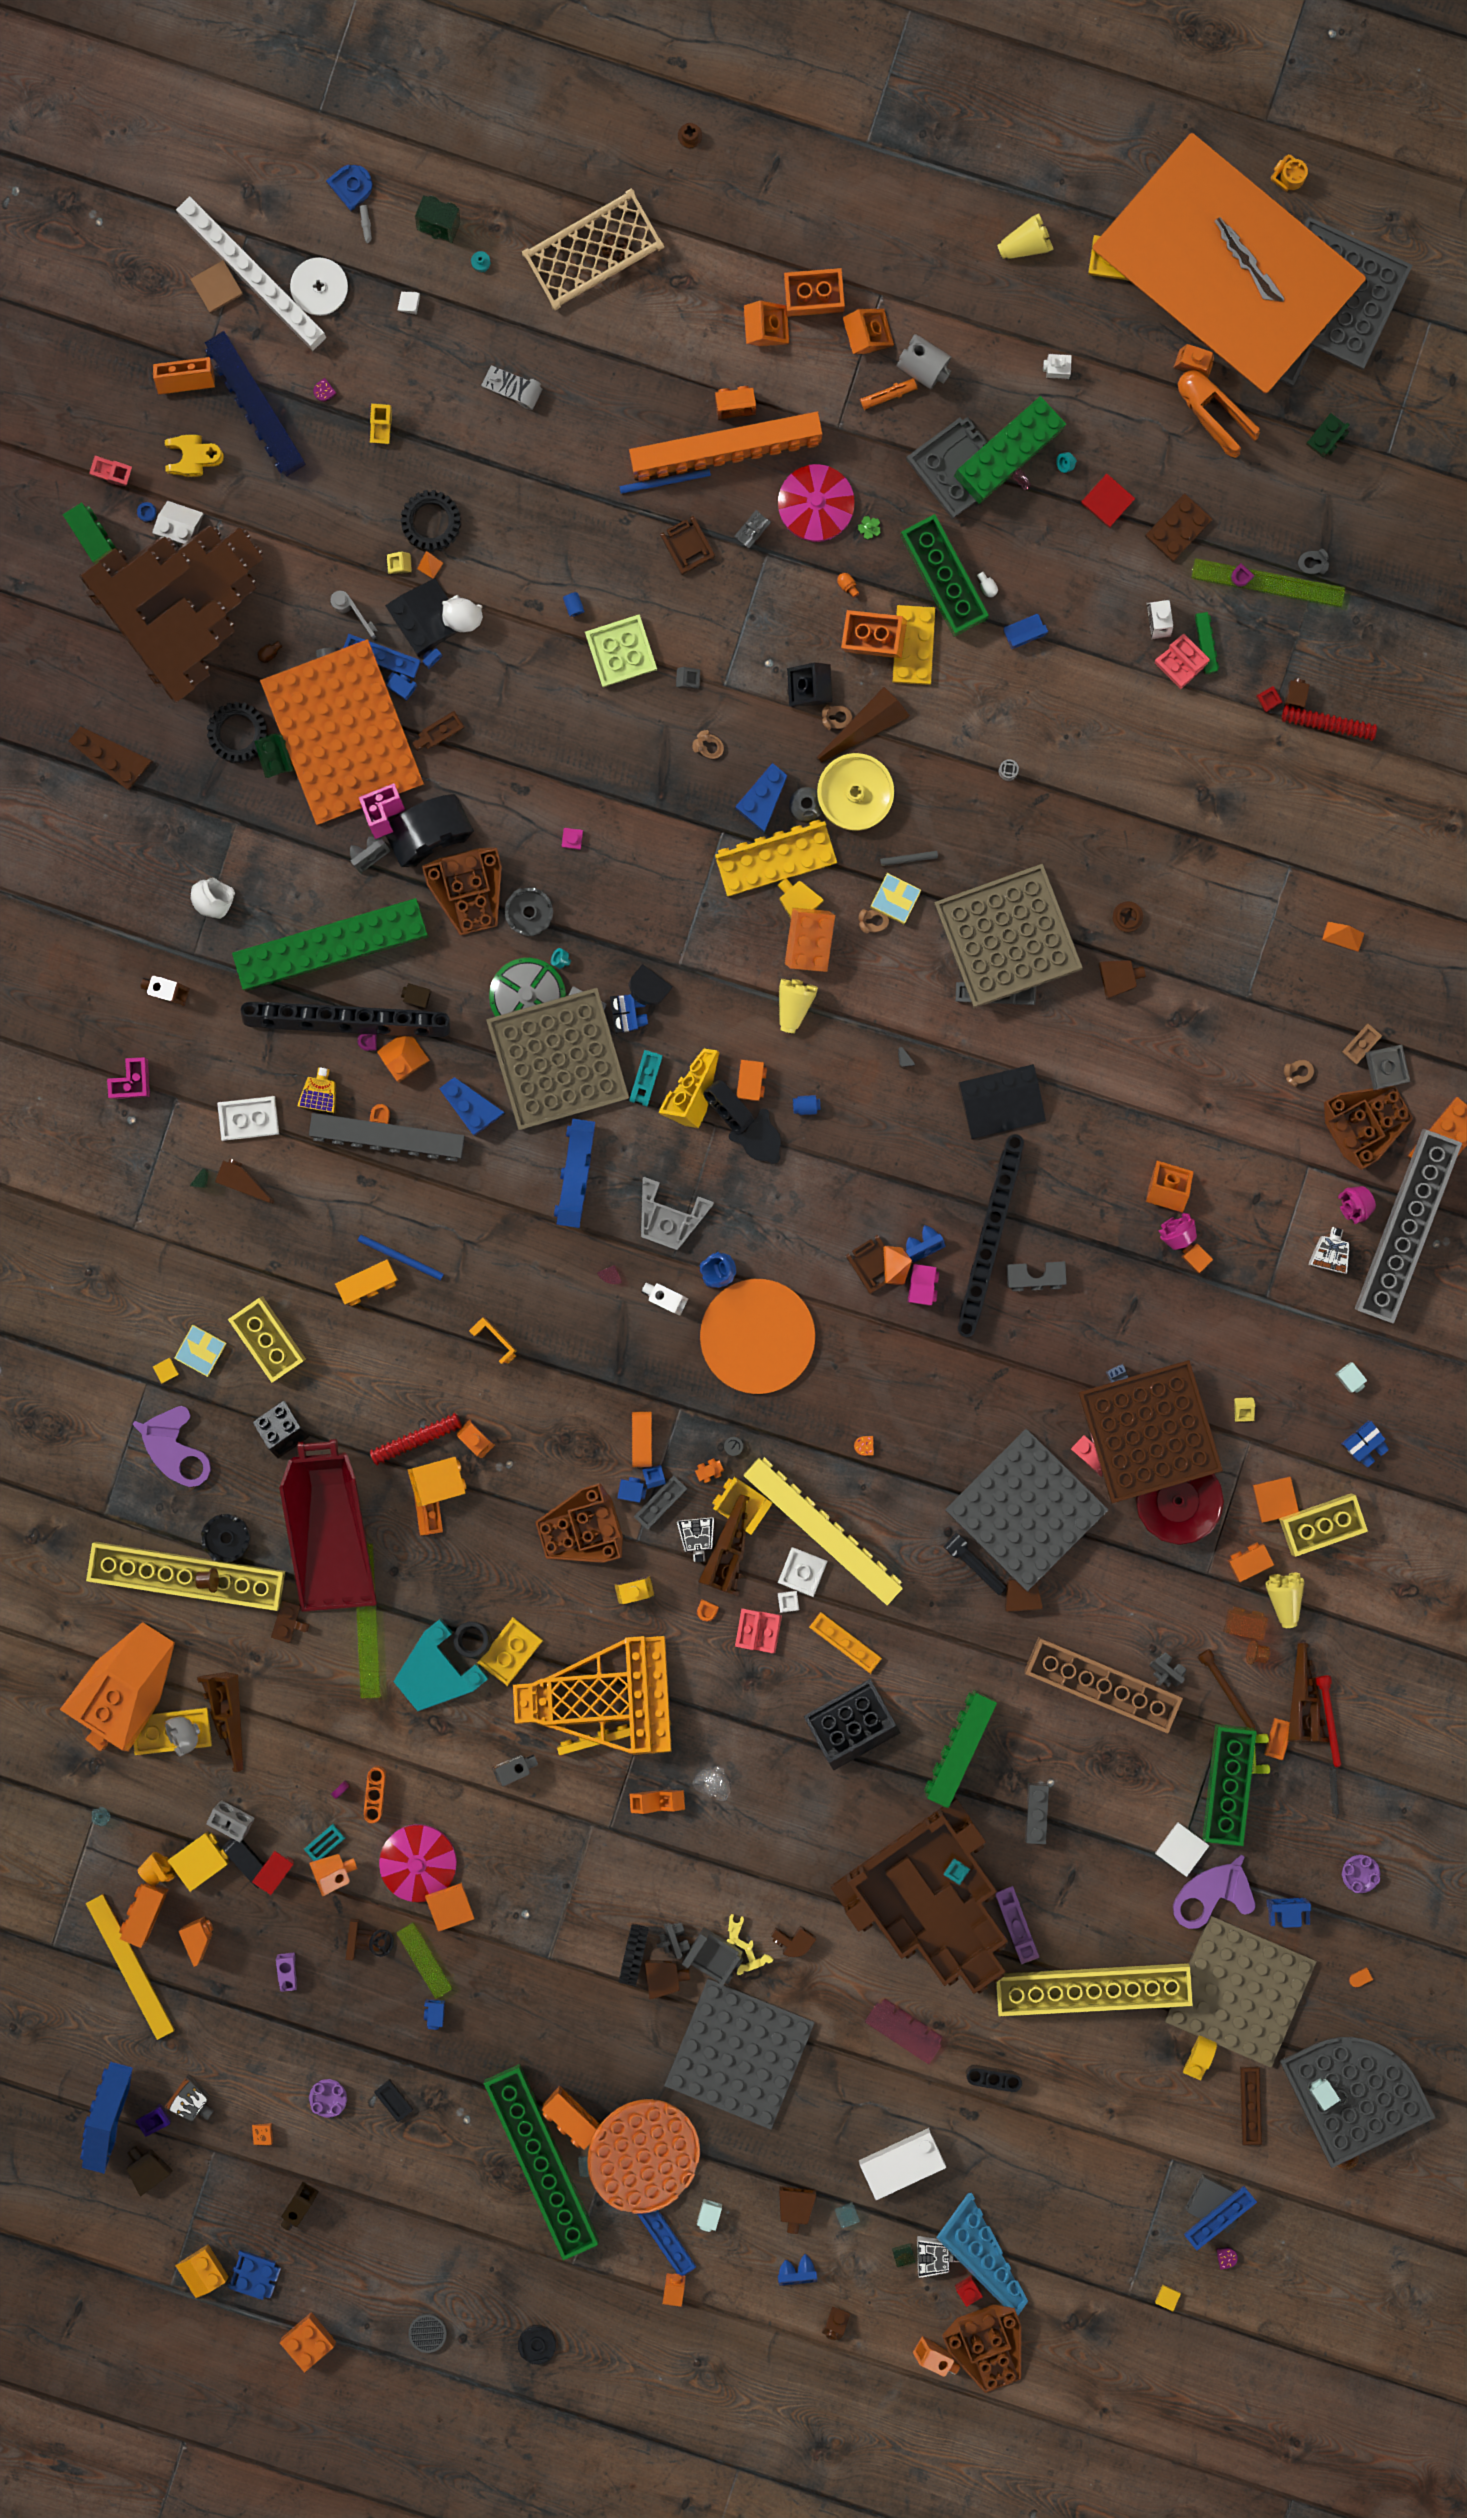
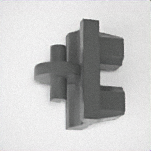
[734,510,771,549]
[1149,1653,1186,1687]
[656,1922,691,1959]

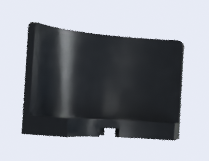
[385,794,474,867]

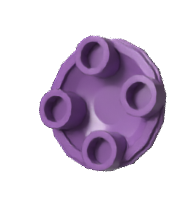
[1342,1855,1380,1893]
[309,2079,347,2118]

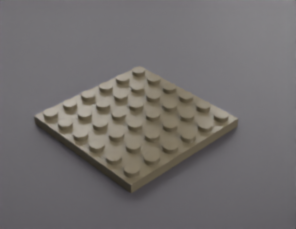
[934,864,1083,1008]
[486,987,629,1130]
[1164,1915,1317,2068]

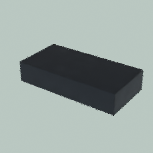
[374,2079,413,2122]

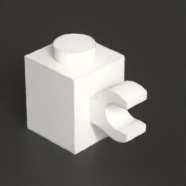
[1043,354,1072,379]

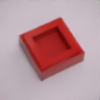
[1256,686,1283,713]

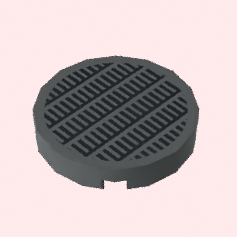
[408,2313,447,2353]

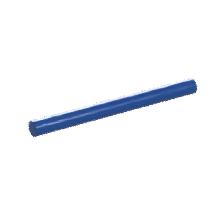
[619,468,711,494]
[358,1235,444,1281]

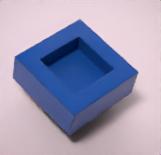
[422,648,443,669]
[642,1465,666,1489]

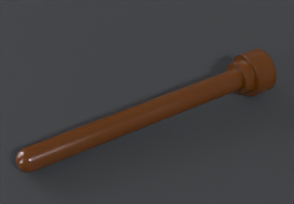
[1197,1649,1255,1729]

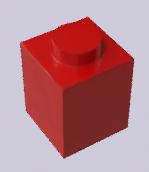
[955,2275,983,2307]

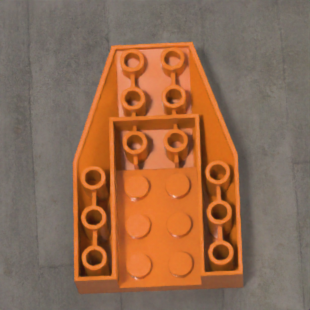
[60,1622,175,1751]

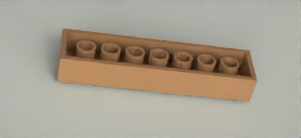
[1024,1637,1183,1734]

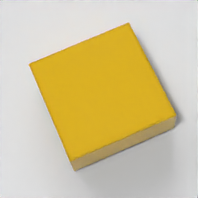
[153,1358,179,1384]
[1155,2285,1181,2311]

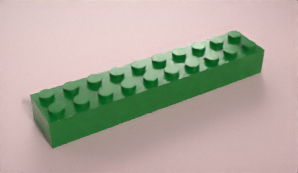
[232,898,429,992]
[484,2064,599,2261]

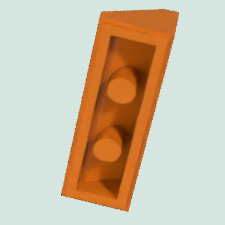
[414,1495,443,1535]

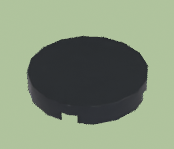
[518,2325,556,2364]

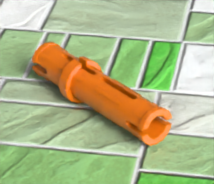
[860,378,918,410]

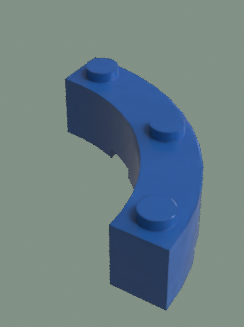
[554,1119,595,1228]

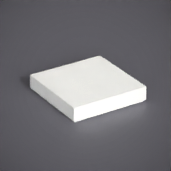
[778,1547,828,1597]
[1155,1822,1209,1877]

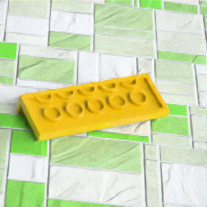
[715,820,837,897]

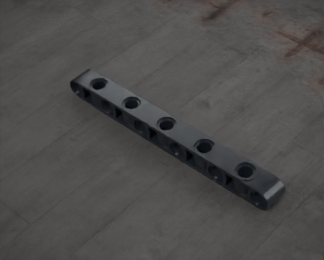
[241,1002,450,1037]
[957,1134,1024,1337]

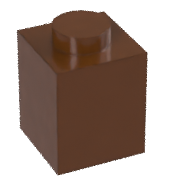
[1284,679,1310,709]

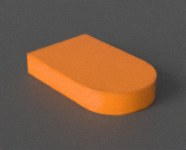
[1349,1967,1373,1987]

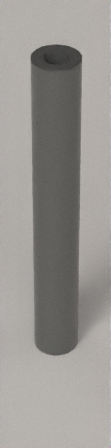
[880,851,938,866]

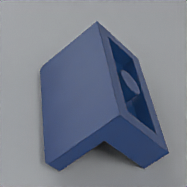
[1003,614,1048,650]

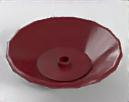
[1136,1474,1224,1545]

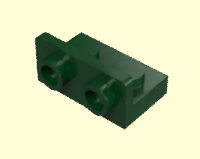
[1306,413,1350,458]
[254,734,293,778]

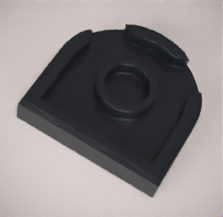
[628,964,673,1005]

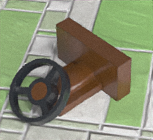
[345,1919,394,1961]

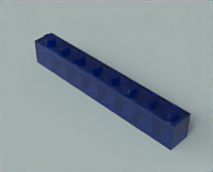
[204,331,306,477]

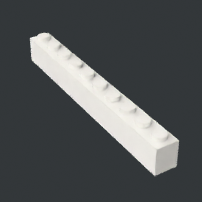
[176,196,326,351]

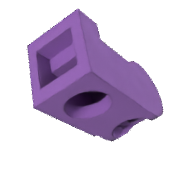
[276,1953,297,1992]

